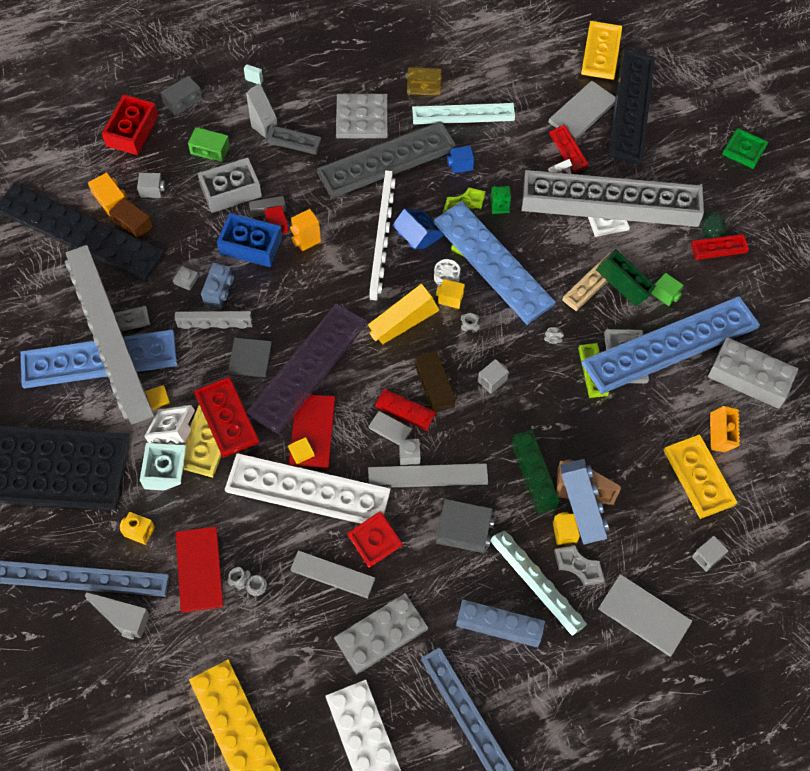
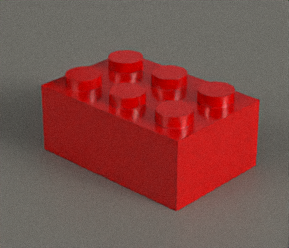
[102,94,159,155]

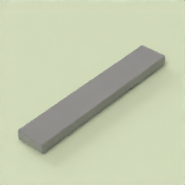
[368,464,488,488]

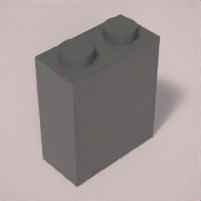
[436,499,495,553]

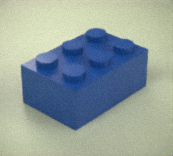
[217,213,282,267]

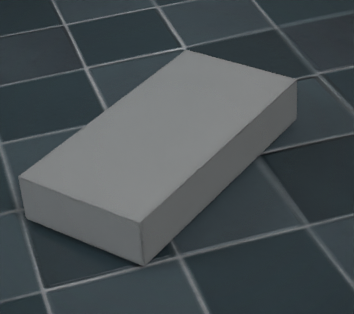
[369,411,412,445]

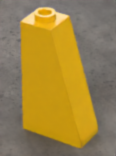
[368,284,439,344]

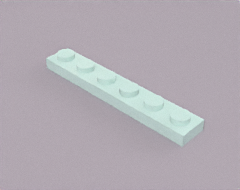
[412,103,515,124]
[490,531,587,635]

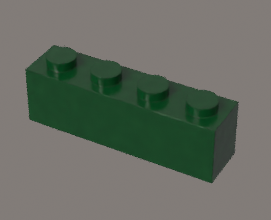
[511,430,559,515]

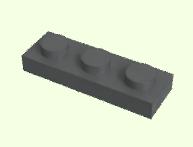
[267,126,322,155]

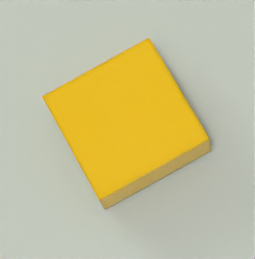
[145,385,170,410]
[288,437,314,464]

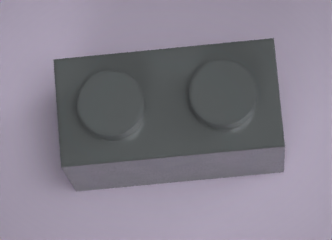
[161,76,202,115]

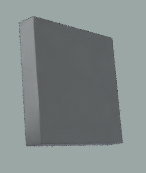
[228,338,272,378]

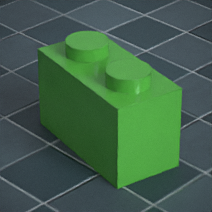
[188,128,230,162]

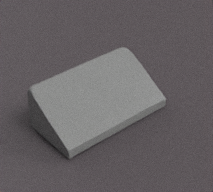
[249,196,286,217]

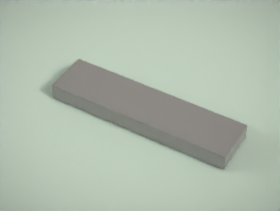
[291,551,375,599]

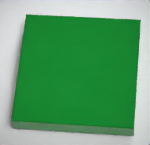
[722,128,768,169]

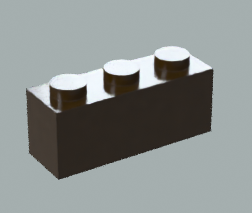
[414,350,457,413]

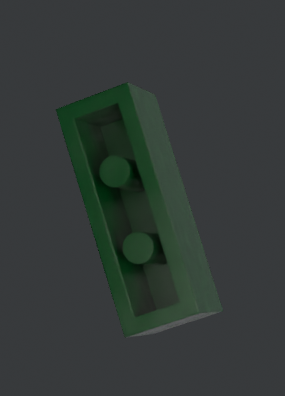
[596,249,656,307]

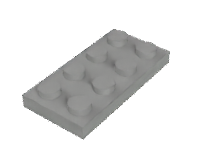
[334,593,428,675]

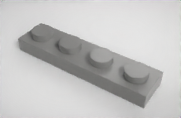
[175,311,253,329]

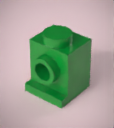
[490,186,511,214]

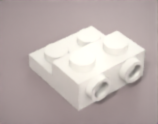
[144,405,195,445]

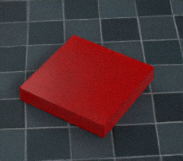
[347,511,403,568]

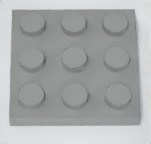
[336,94,387,138]

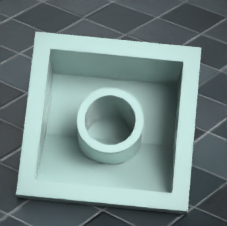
[140,443,186,490]

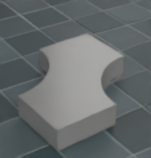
[554,545,605,586]

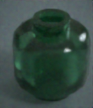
[701,213,726,239]

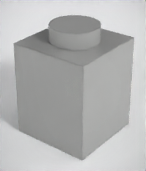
[137,173,165,198]
[478,359,509,394]
[399,439,420,466]
[692,536,728,572]

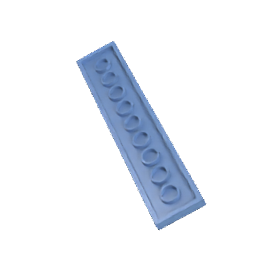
[582,297,760,394]

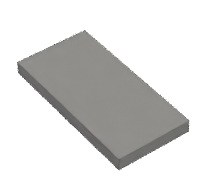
[548,81,616,141]
[598,574,692,657]

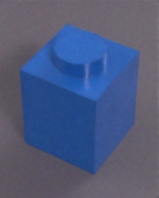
[447,146,474,173]

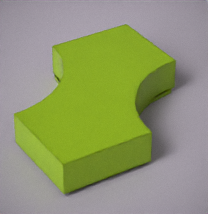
[443,188,486,213]

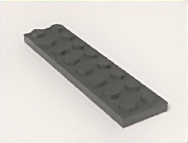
[317,122,457,199]

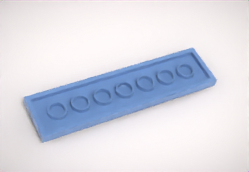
[434,201,555,325]
[21,330,177,388]

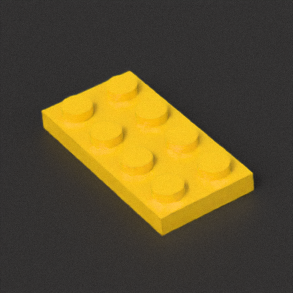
[581,21,622,80]
[663,435,737,519]

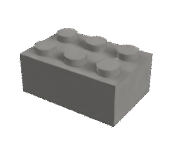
[197,158,262,213]

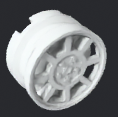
[434,259,460,286]

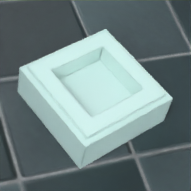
[244,64,263,84]

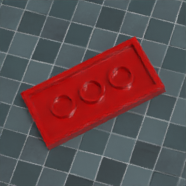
[194,376,259,458]
[289,394,335,470]
[175,527,224,613]

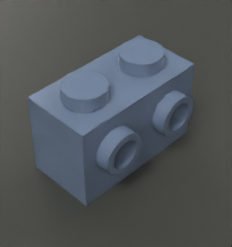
[201,263,234,309]

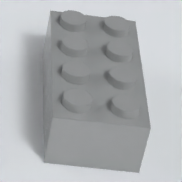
[708,337,798,409]

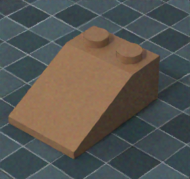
[554,460,621,505]

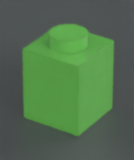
[651,273,683,306]

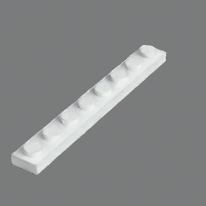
[370,170,396,301]

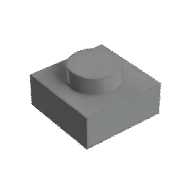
[173,266,199,290]

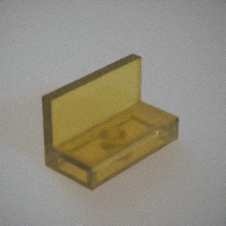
[407,67,441,95]

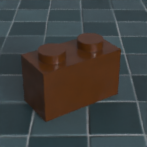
[109,198,153,239]

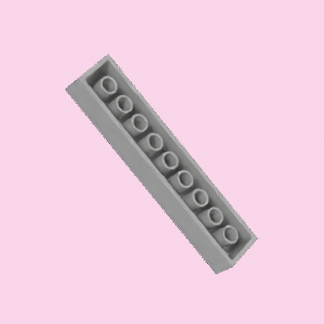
[522,170,704,227]
[65,245,154,425]

